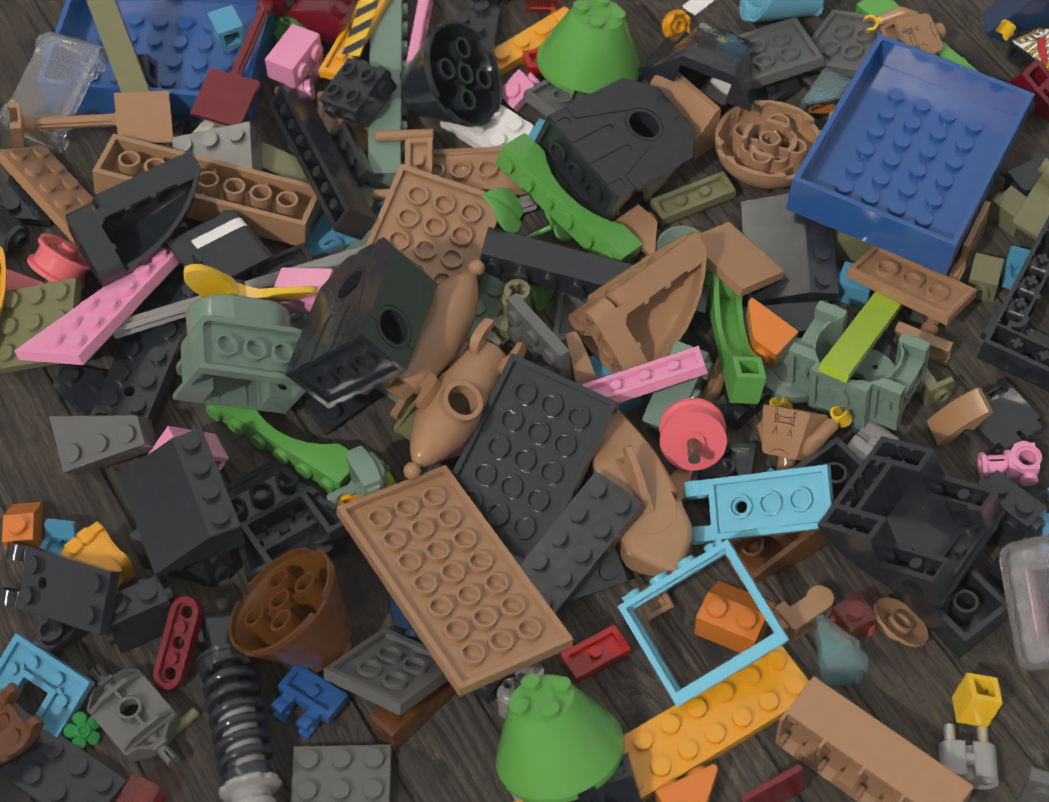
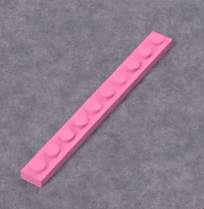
[424,346,708,467]

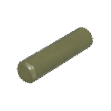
[173,708,200,738]

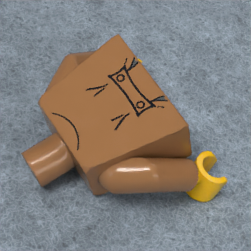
[862,7,946,56]
[757,396,852,471]

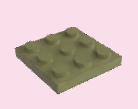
[0,278,82,374]

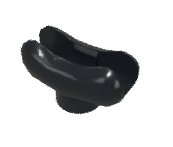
[31,618,84,656]

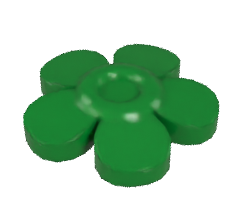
[63,712,100,749]

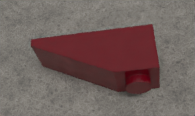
[1007,58,1049,122]

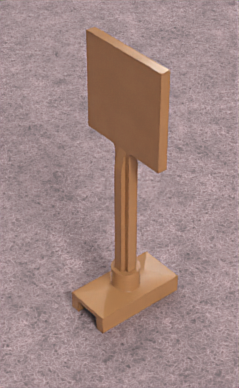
[8,91,173,147]
[892,200,991,365]

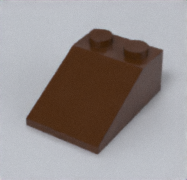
[722,530,829,588]

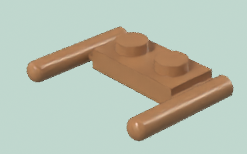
[372,128,434,201]

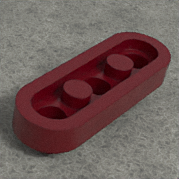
[153,596,204,690]

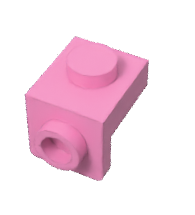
[502,70,540,112]

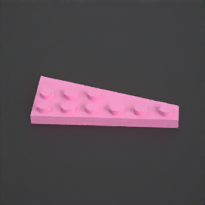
[14,248,180,365]

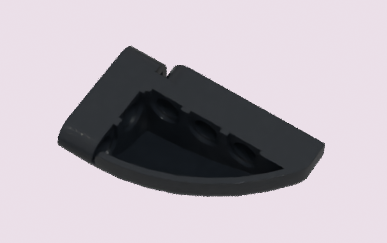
[65,150,201,286]

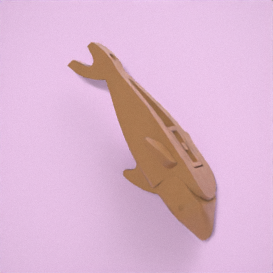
[565,331,693,577]

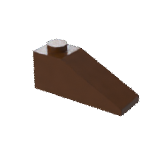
[369,681,457,752]

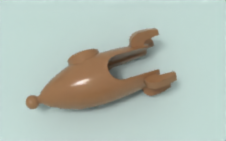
[362,259,485,420]
[403,318,527,479]

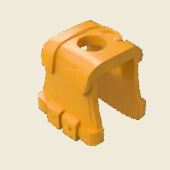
[60,521,135,589]

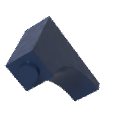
[981,0,1049,43]

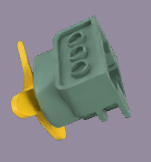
[173,264,317,414]

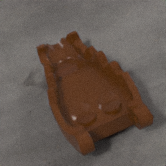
[0,682,44,765]

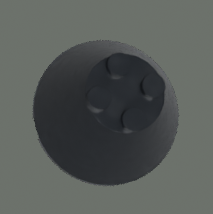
[400,21,502,128]

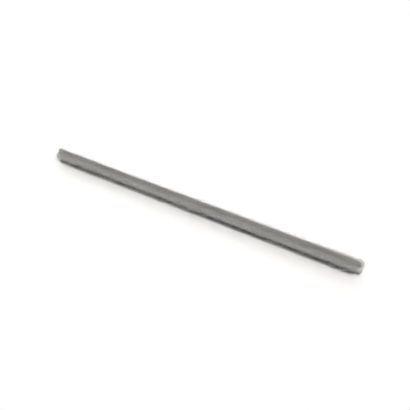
[112,195,537,339]

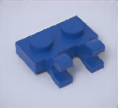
[271,666,349,741]

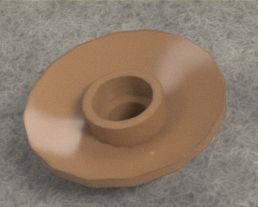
[874,597,929,647]

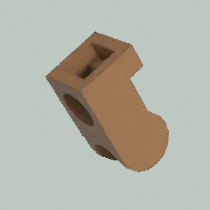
[774,585,834,643]

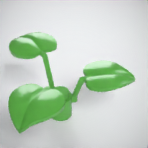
[482,187,572,311]

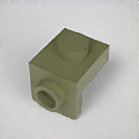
[914,368,955,407]

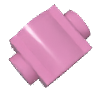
[977,441,1042,487]

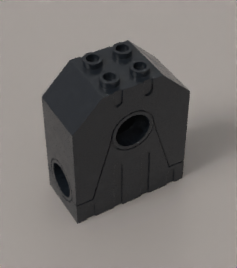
[535,78,694,222]
[285,237,438,409]

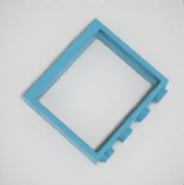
[617,538,790,707]

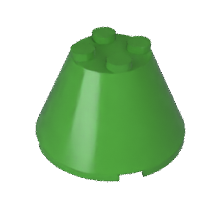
[537,0,641,94]
[495,674,625,802]

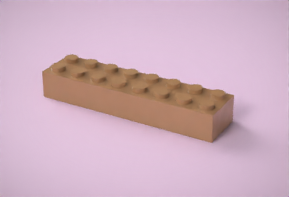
[92,134,322,246]

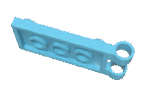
[683,464,834,545]

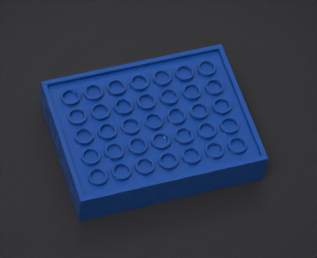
[37,0,280,126]
[786,34,1035,275]

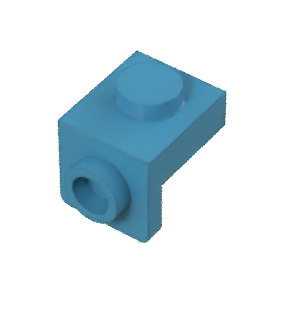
[1002,246,1031,290]
[39,519,77,554]

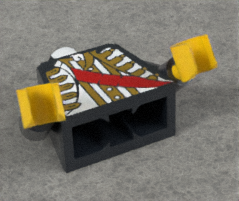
[995,19,1049,70]

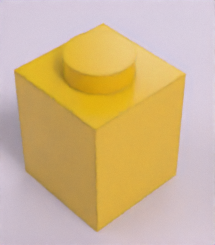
[952,673,1003,727]

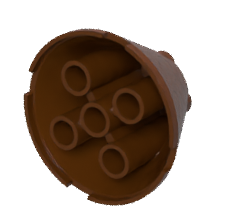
[229,547,352,672]

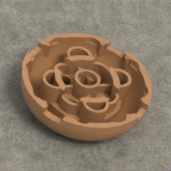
[715,100,822,189]

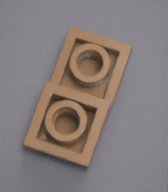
[927,388,993,446]

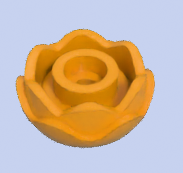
[662,10,691,38]

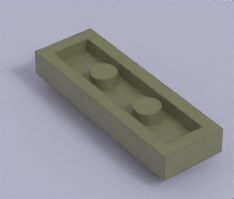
[650,171,736,226]

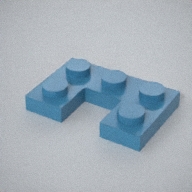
[0,633,95,738]

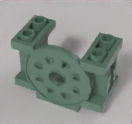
[787,300,931,431]

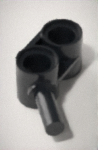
[714,388,771,431]

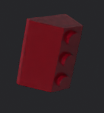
[287,0,358,45]

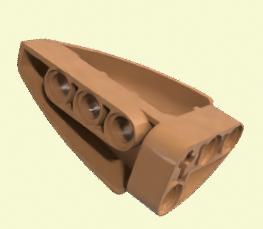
[569,231,707,374]

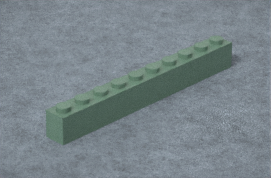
[368,0,408,189]

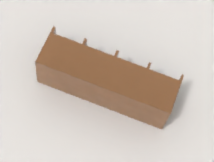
[775,677,974,802]

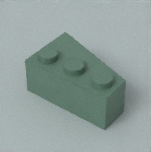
[642,340,713,433]

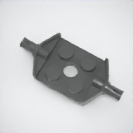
[87,665,181,767]

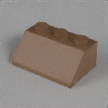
[649,72,721,160]

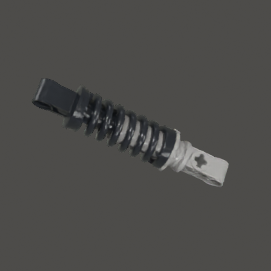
[196,610,282,802]

